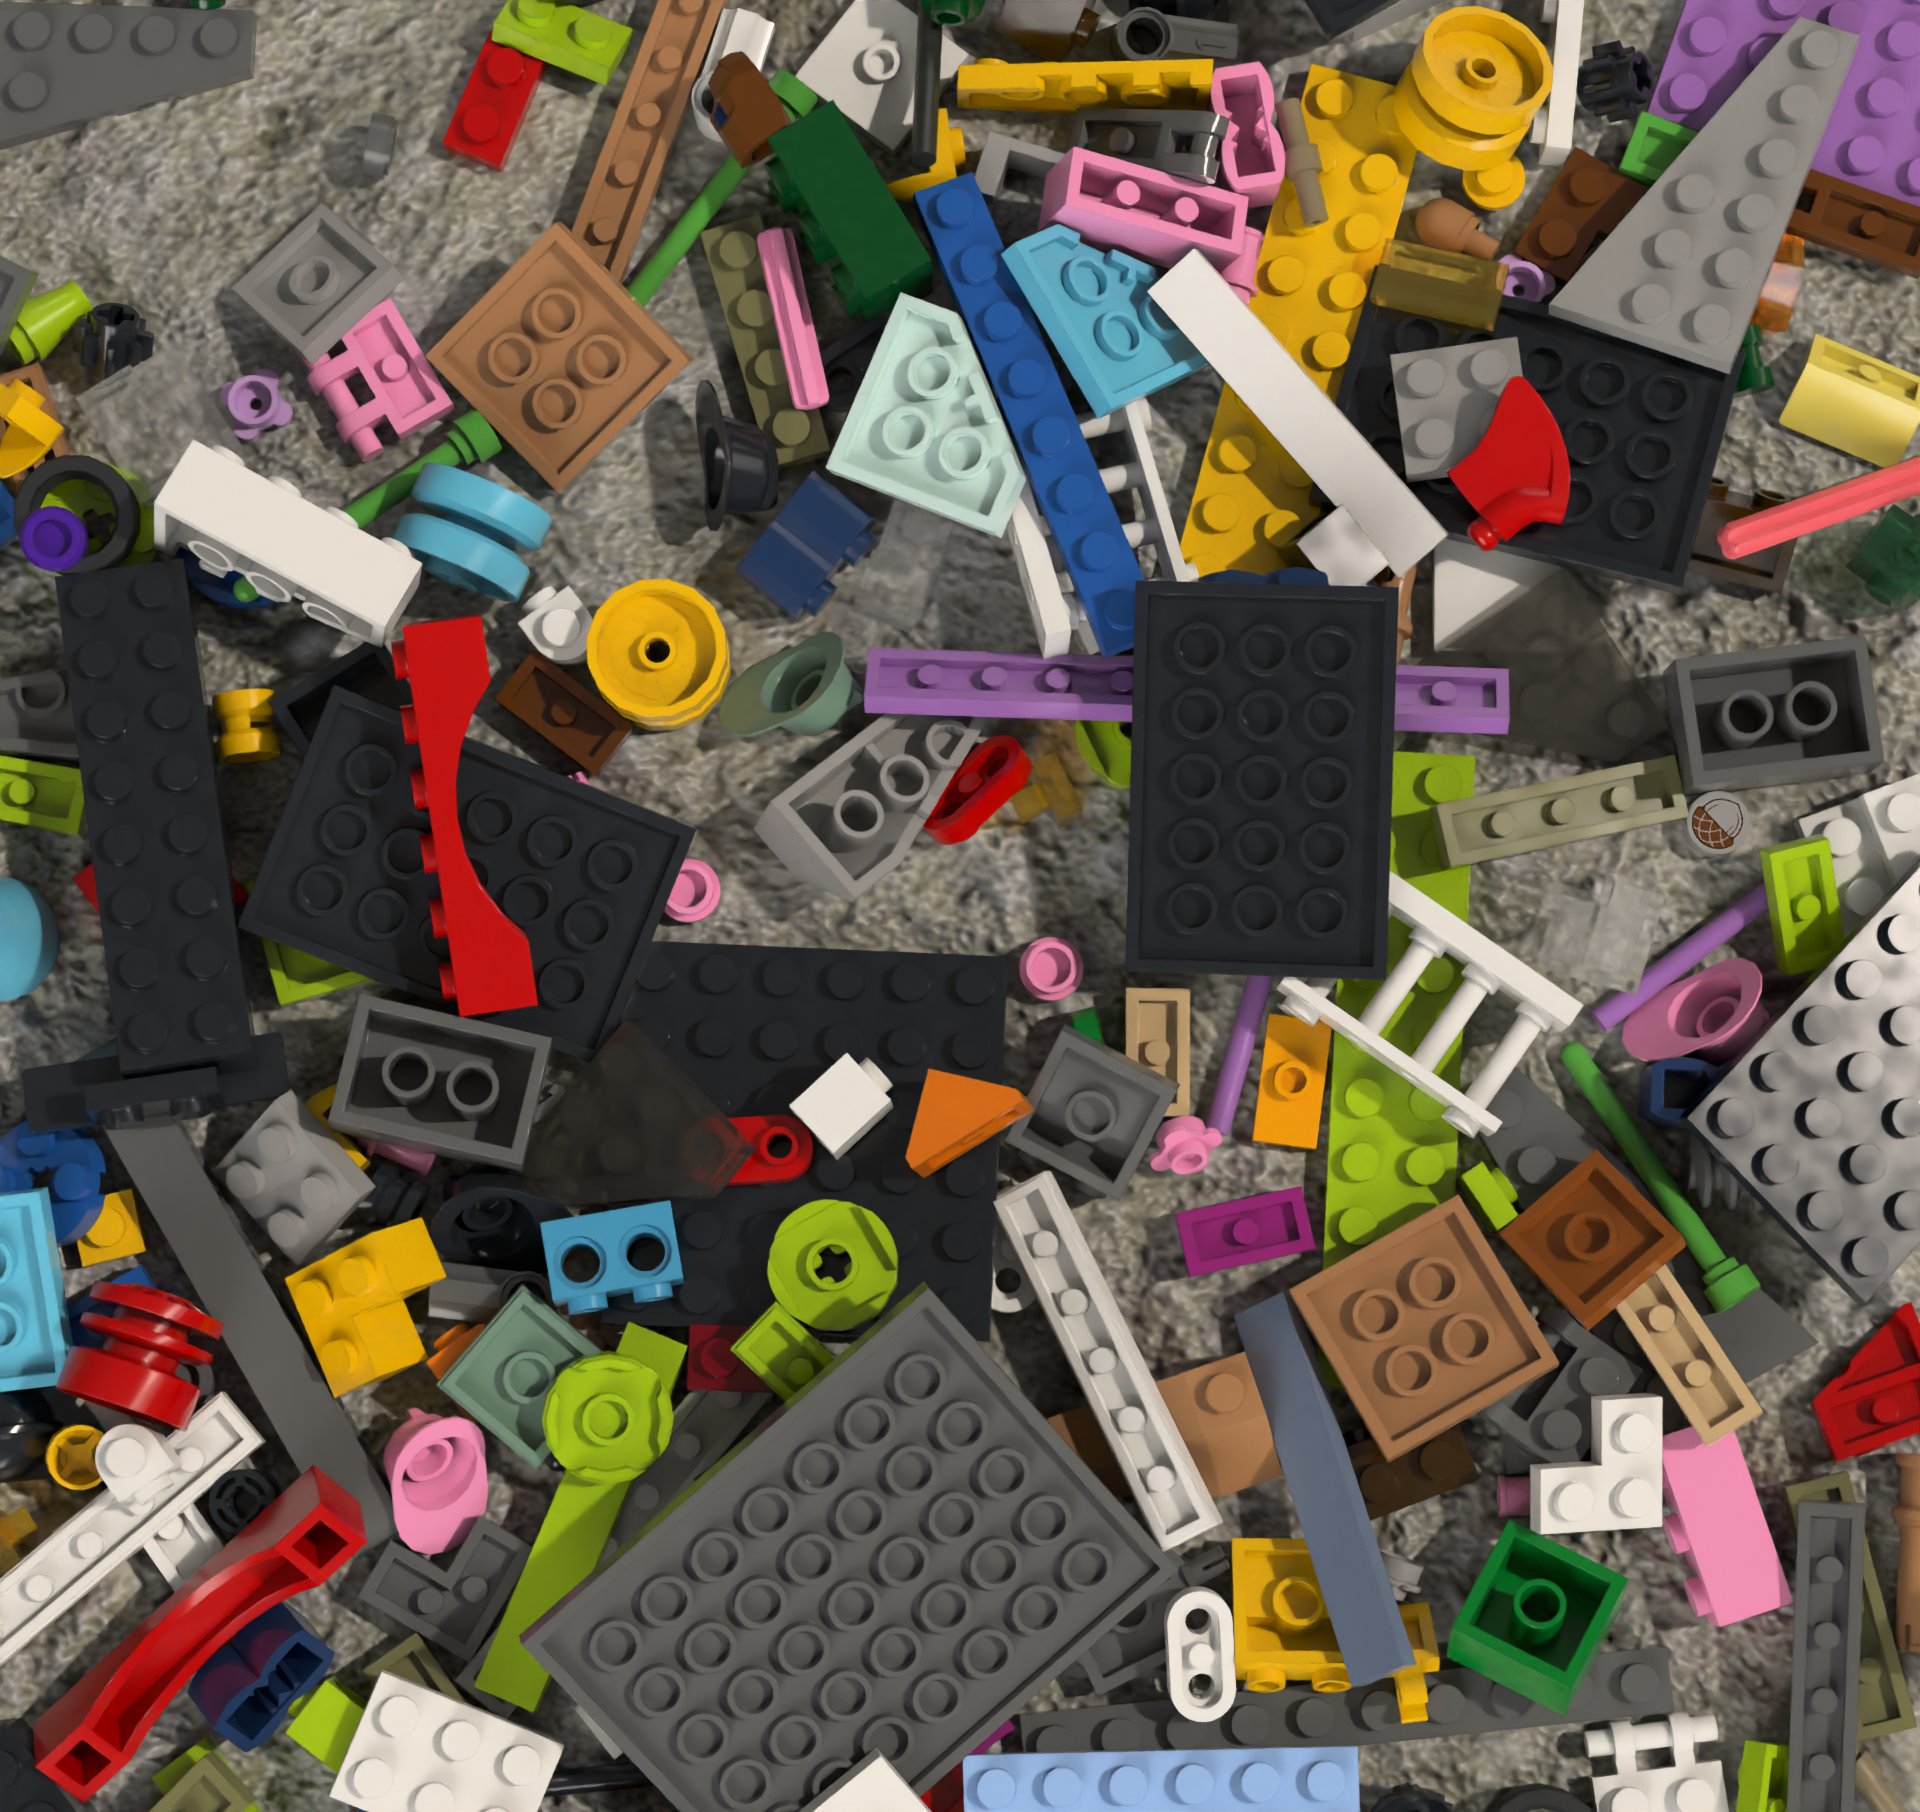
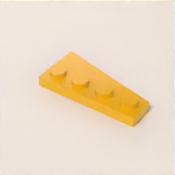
[957,58,1213,115]

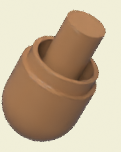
[1415,198,1501,265]

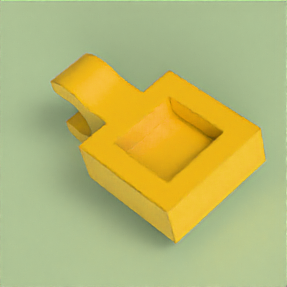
[1385,1602,1440,1724]

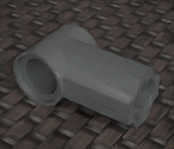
[1109,7,1238,73]
[428,1261,561,1324]

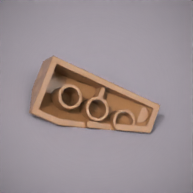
[1047,1352,1283,1497]

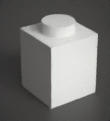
[789,1053,894,1160]

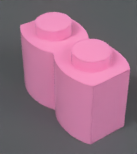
[1207,61,1285,209]

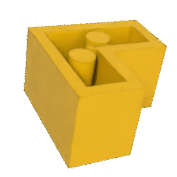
[284,1217,447,1398]

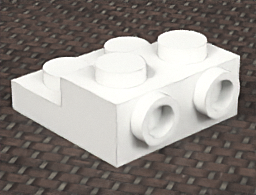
[1794,773,1920,939]

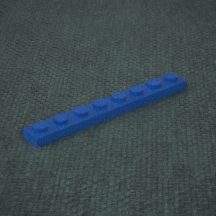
[912,172,1144,659]

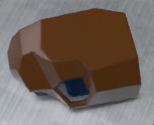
[708,51,792,168]

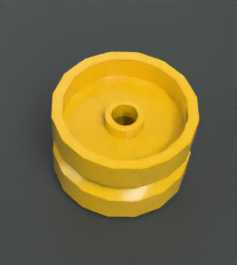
[1393,6,1553,171]
[586,579,731,731]

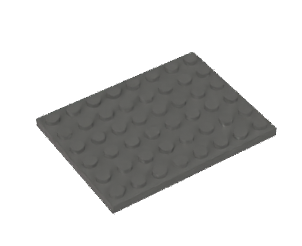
[519,1281,1179,1812]

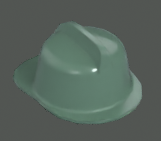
[719,632,863,737]

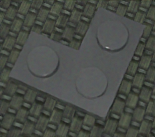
[357,1515,534,1663]

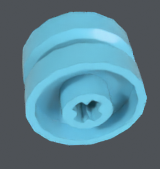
[391,462,553,602]

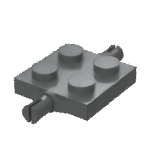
[1076,1523,1232,1696]

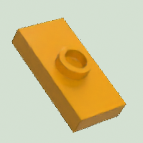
[1251,1014,1332,1150]

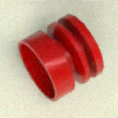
[56,1280,225,1432]

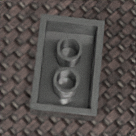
[1663,636,1885,796]
[328,994,552,1174]

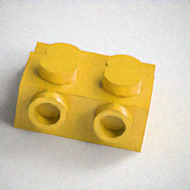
[1230,1538,1351,1693]

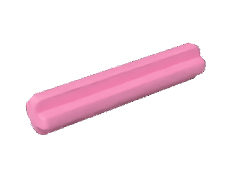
[757,227,830,410]

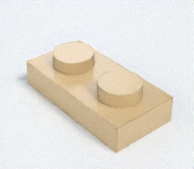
[1125,988,1190,1118]

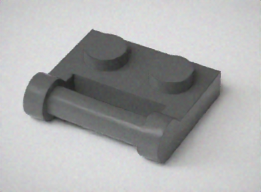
[1477,1302,1643,1464]

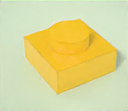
[77,1189,150,1268]

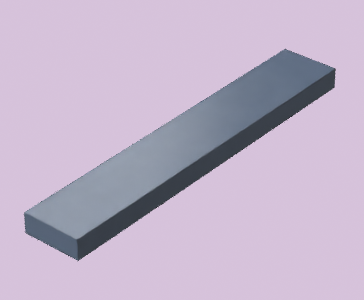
[1234,1291,1416,1687]

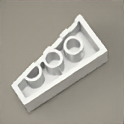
[154,439,423,648]

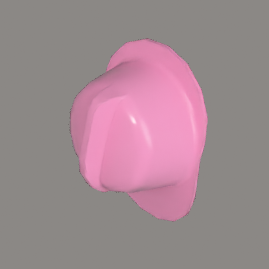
[1622,958,1770,1063]
[383,1407,488,1555]

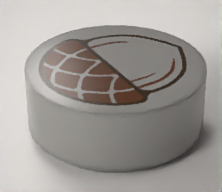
[1683,791,1750,857]

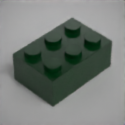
[764,100,933,323]

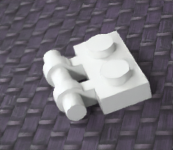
[1584,1711,1729,1812]

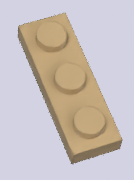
[1615,1264,1763,1448]

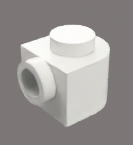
[518,585,593,669]
[95,1424,183,1506]

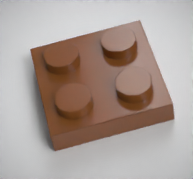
[1499,1149,1686,1331]

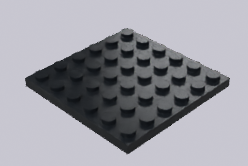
[601,941,1009,1343]

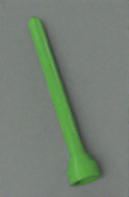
[627,69,818,307]
[233,408,502,602]
[1560,1041,1761,1314]

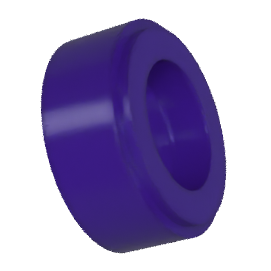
[20,506,88,572]

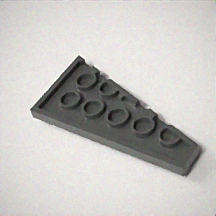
[0,1,257,150]
[1477,1066,1819,1430]

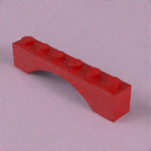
[390,613,538,1017]
[33,1464,367,1803]

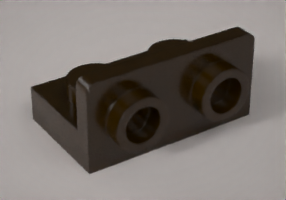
[1688,476,1798,594]
[1342,1423,1480,1521]

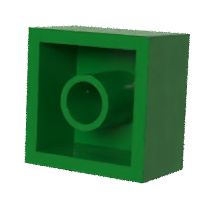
[1446,1520,1629,1716]

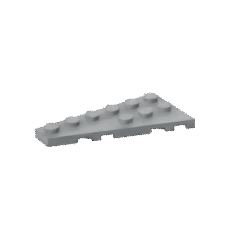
[1548,17,1860,374]

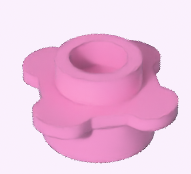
[1149,1116,1222,1174]

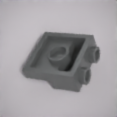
[1005,1024,1180,1201]

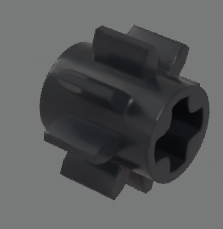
[1576,40,1654,123]
[72,303,154,382]

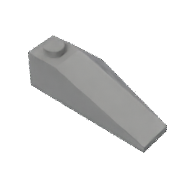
[753,714,989,903]

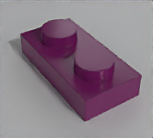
[1174,1186,1316,1278]

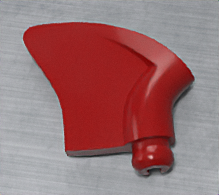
[1446,376,1570,552]

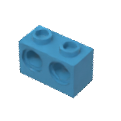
[540,1200,684,1315]

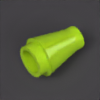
[6,280,93,366]

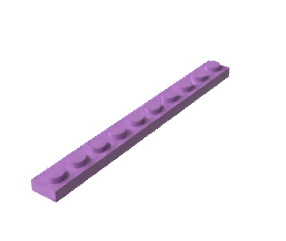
[864,648,1510,734]

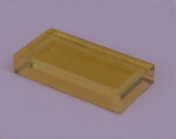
[1370,238,1509,331]

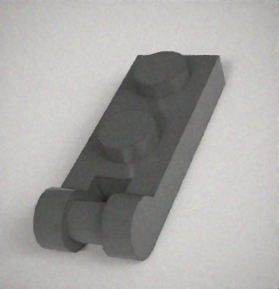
[1067,108,1229,184]

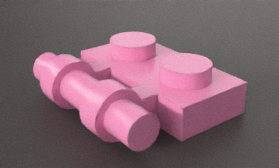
[300,298,456,462]

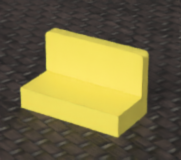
[1779,333,1920,468]

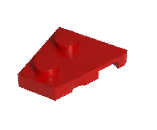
[1810,1302,1920,1465]

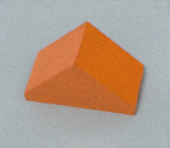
[905,1068,1034,1178]

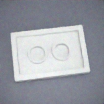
[329,1669,565,1812]

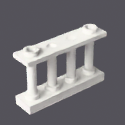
[996,397,1200,659]
[1277,871,1584,1138]

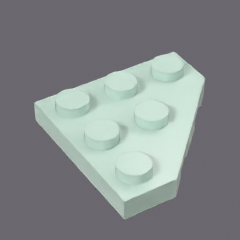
[826,292,1026,538]

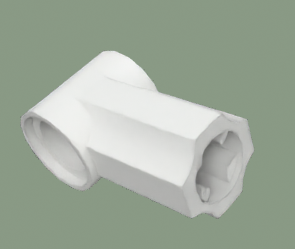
[691,8,775,142]

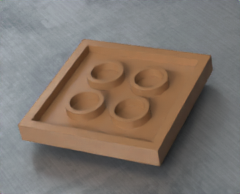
[425,221,694,493]
[1289,1194,1559,1463]

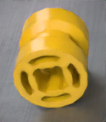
[212,688,282,763]
[45,1423,104,1490]

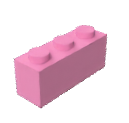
[1038,146,1249,273]
[1662,1424,1794,1627]

